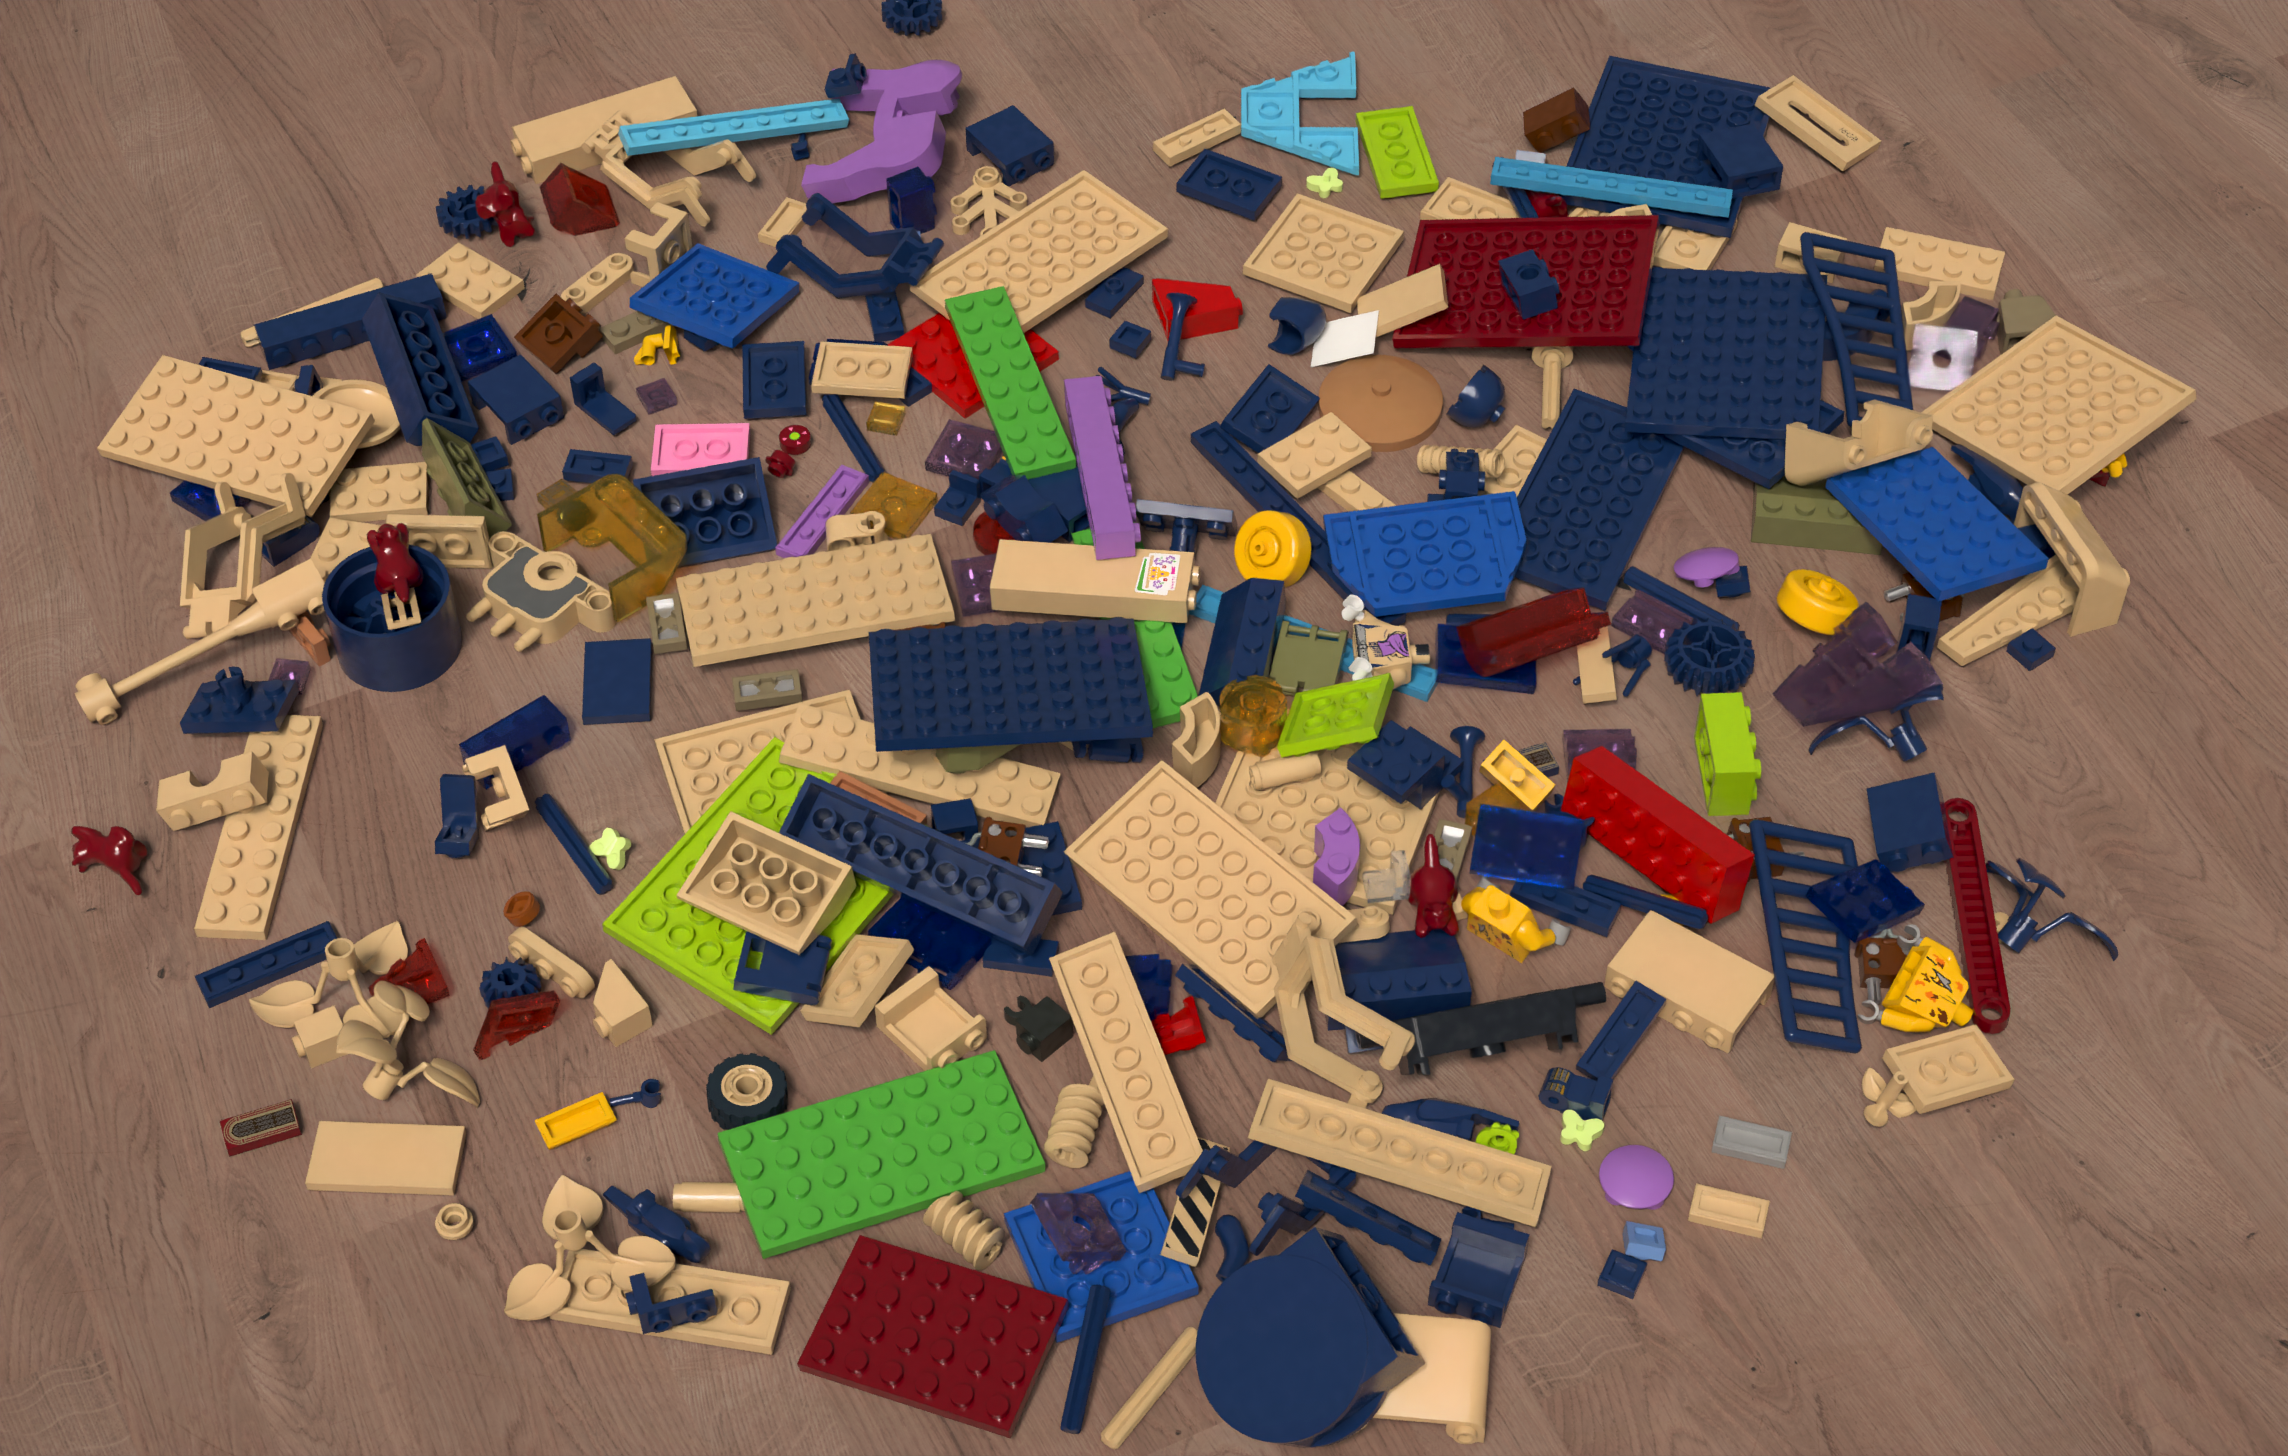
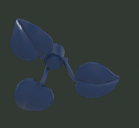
[1809,665,1944,762]
[1986,858,2118,961]

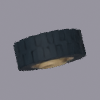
[706,1053,788,1130]

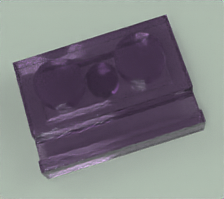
[1611,589,1694,654]

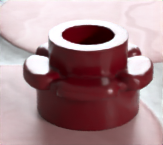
[765,450,796,478]

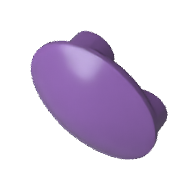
[1674,547,1740,587]
[1599,1145,1674,1210]

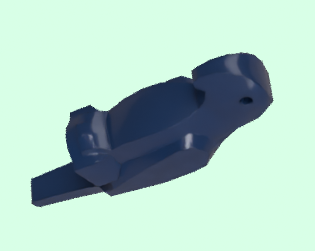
[1951,444,2023,524]
[1382,1098,1520,1141]
[603,1185,711,1263]

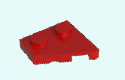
[1151,996,1206,1055]

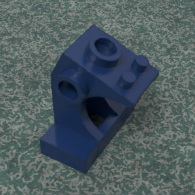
[1427,449,1485,502]

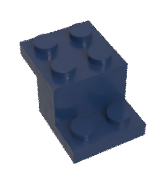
[1347,720,1464,809]

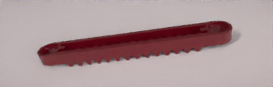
[1944,798,2011,1034]

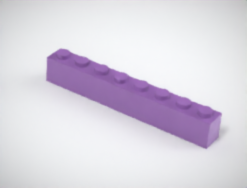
[1064,376,1141,560]

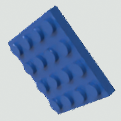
[630,243,799,348]
[1004,1171,1199,1343]

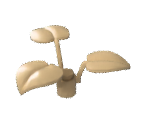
[249,921,408,1039]
[336,981,480,1108]
[504,1175,676,1321]

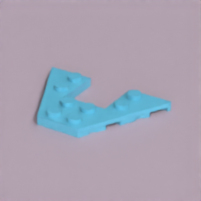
[1241,52,1359,175]

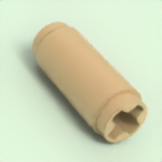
[1249,751,1321,790]
[673,1182,744,1213]

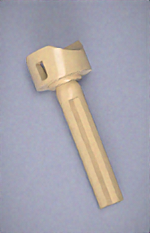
[1532,346,1574,429]

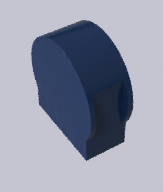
[1196,1227,1425,1448]

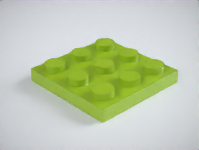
[1277,673,1394,758]

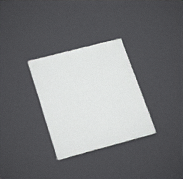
[1311,310,1379,367]

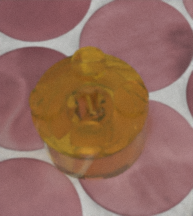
[1219,675,1287,757]

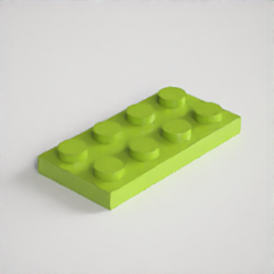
[1355,106,1439,199]

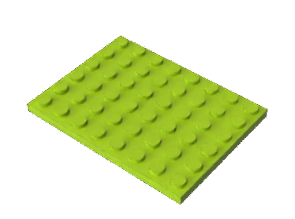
[602,737,929,1035]

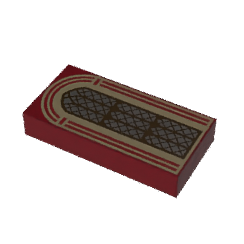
[220,1099,302,1157]

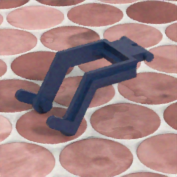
[766,193,944,298]
[1175,1140,1356,1256]

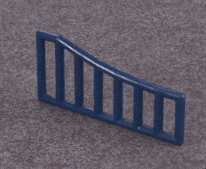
[1800,232,1913,428]
[1749,819,1862,1054]

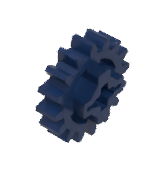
[881,0,942,36]
[436,185,498,239]

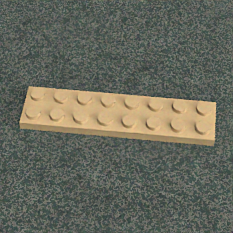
[779,703,1061,828]
[194,715,323,940]
[1049,932,1203,1194]
[1248,1079,1552,1227]

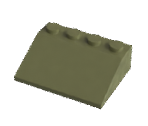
[1751,475,1883,555]

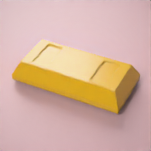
[535,1092,617,1150]

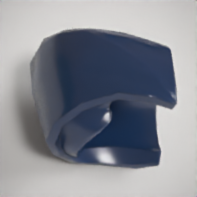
[1268,297,1326,355]

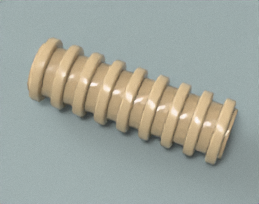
[1417,445,1505,478]

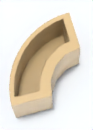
[1901,281,1961,351]
[1172,692,1221,788]

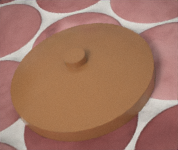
[1318,355,1443,452]

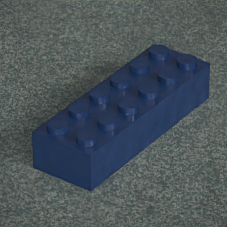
[362,292,479,446]

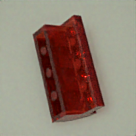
[1456,588,1611,677]

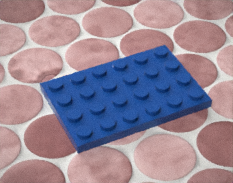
[1825,447,2049,602]

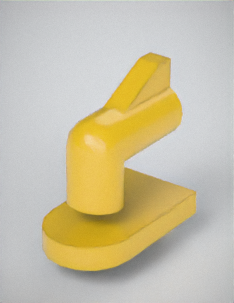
[634,325,680,365]

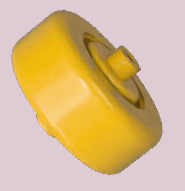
[1234,510,1311,587]
[1776,569,1859,635]

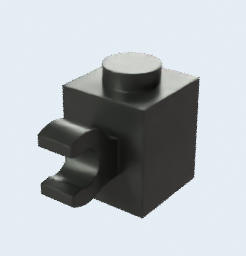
[1004,995,1073,1062]

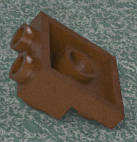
[514,294,603,374]

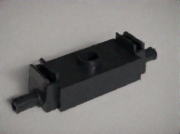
[1355,982,1606,1075]

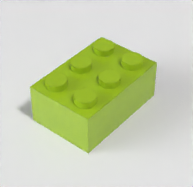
[1694,692,1761,816]

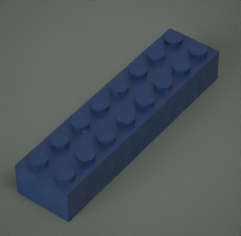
[779,774,1063,956]

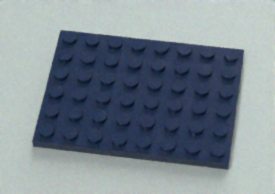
[1558,56,1771,238]
[1625,267,1827,440]
[869,617,1153,752]

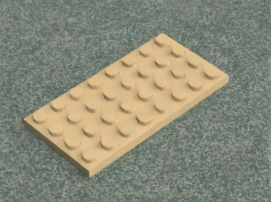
[910,170,1168,333]
[97,355,375,517]
[676,534,955,667]
[1064,760,1358,1019]

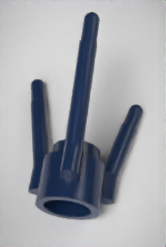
[1573,634,1652,697]

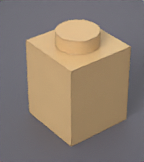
[291,1005,348,1068]

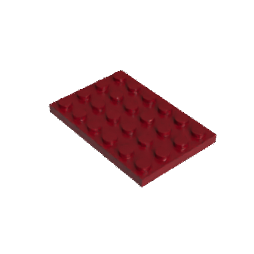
[797,1235,1069,1438]

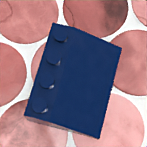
[633,457,777,573]
[1325,929,1472,1031]

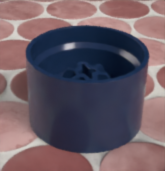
[322,545,462,692]

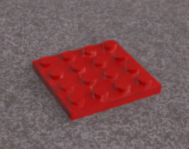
[886,313,1059,419]

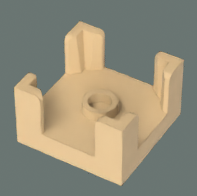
[625,202,692,287]
[461,745,529,831]

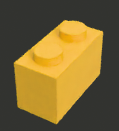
[1479,740,1555,816]

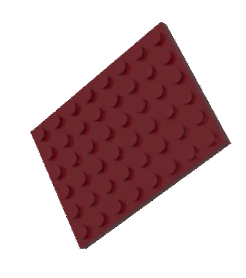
[1392,215,1660,348]

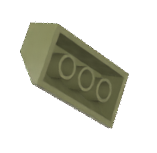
[422,418,512,539]

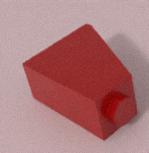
[1152,278,1243,341]

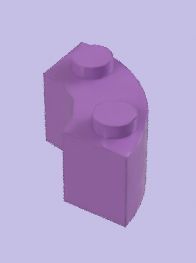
[1313,807,1360,906]

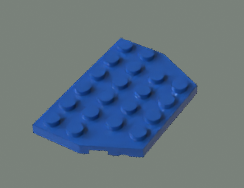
[1323,491,1526,617]

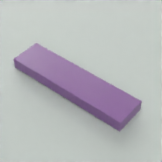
[775,465,869,558]

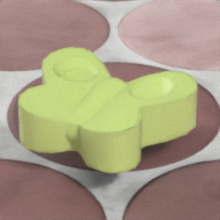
[1306,168,1343,198]
[589,828,631,870]
[1560,1110,1604,1151]

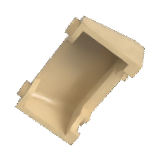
[1785,400,1933,486]
[1356,1313,1491,1444]

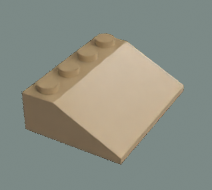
[676,811,857,955]

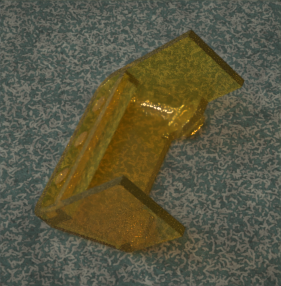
[537,474,687,623]

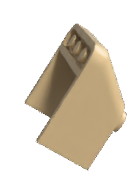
[2014,482,2130,637]

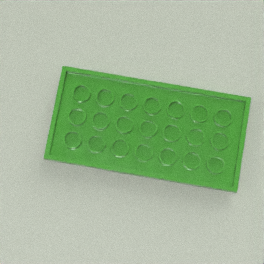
[717,1050,1045,1259]

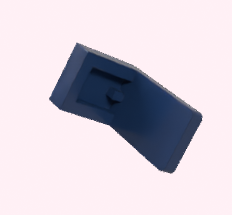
[570,362,637,435]
[435,774,479,858]
[625,1273,718,1334]

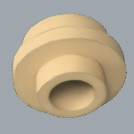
[435,1203,474,1240]

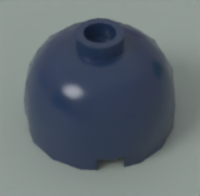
[1446,365,1506,428]

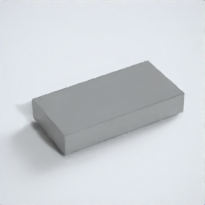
[1711,1115,1792,1169]

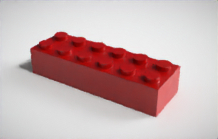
[1561,746,1755,924]

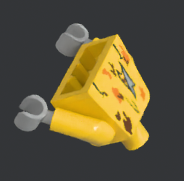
[1461,875,1572,963]
[1858,924,1973,1032]

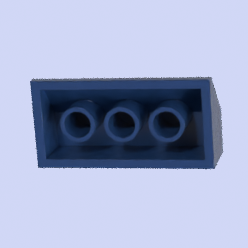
[1199,578,1286,710]

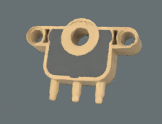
[466,531,617,652]

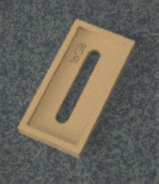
[1755,75,1881,171]

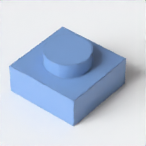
[1622,1221,1666,1261]

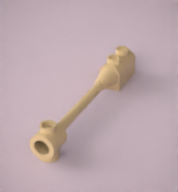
[75,558,325,725]

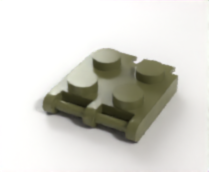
[1269,621,1349,696]

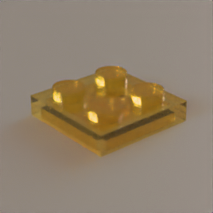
[850,472,938,540]

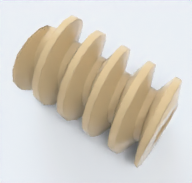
[1044,1084,1104,1168]
[923,1191,1005,1271]

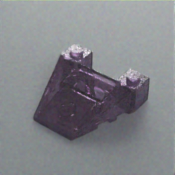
[1772,602,1943,727]

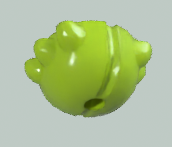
[1476,1122,1520,1154]

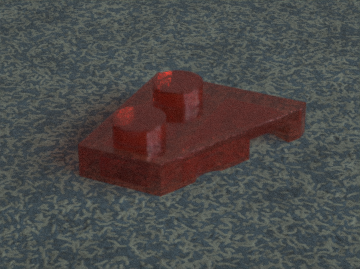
[368,938,450,1004]
[473,990,561,1060]

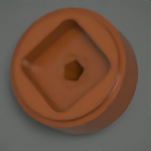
[503,891,540,927]

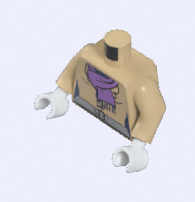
[1342,595,1430,690]

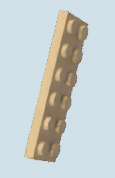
[550,1249,791,1355]

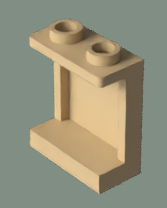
[874,966,987,1071]

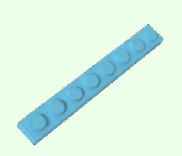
[618,99,849,156]

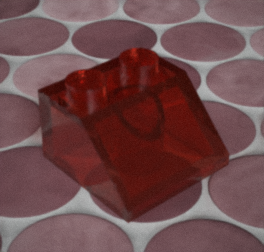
[539,163,620,236]

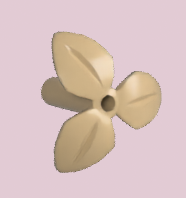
[1862,1067,1917,1127]

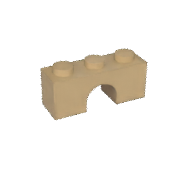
[156,751,269,831]

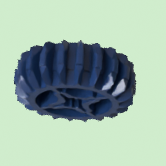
[1664,617,1755,696]

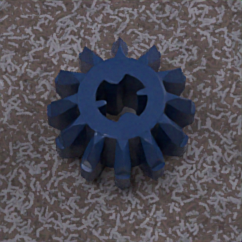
[479,956,542,1018]

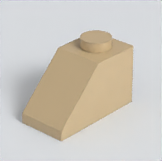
[593,959,653,1047]

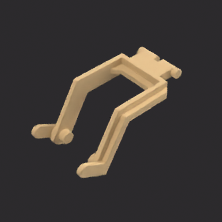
[582,110,756,226]
[180,473,306,639]
[1272,912,1415,1108]

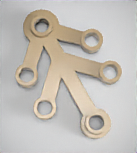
[950,166,1027,236]

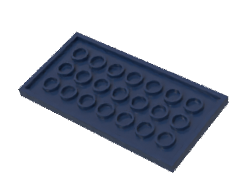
[1514,389,1685,611]

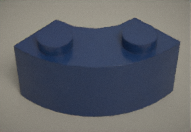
[980,475,1068,543]

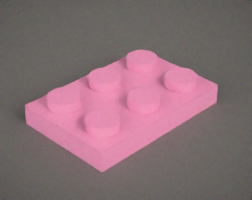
[651,423,750,476]

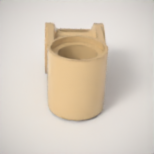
[825,511,889,551]

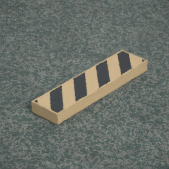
[1160,1137,1230,1267]

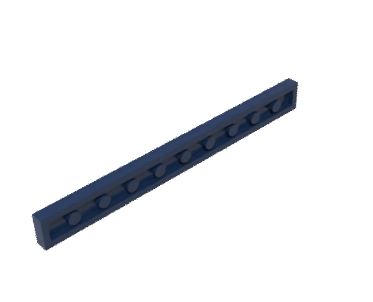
[1190,421,1406,626]

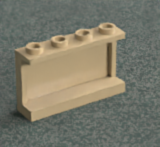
[1604,910,1774,1053]

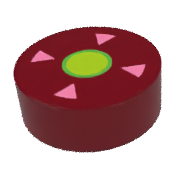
[779,425,811,455]

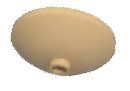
[313,380,401,449]

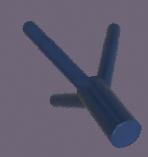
[1096,367,1151,405]

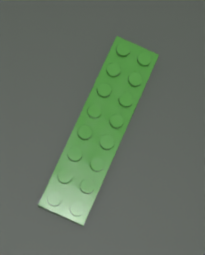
[945,286,1076,479]
[1071,522,1198,728]

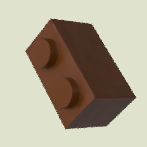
[1523,87,1590,153]

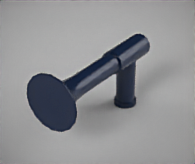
[1161,293,1205,381]
[1441,726,1485,818]

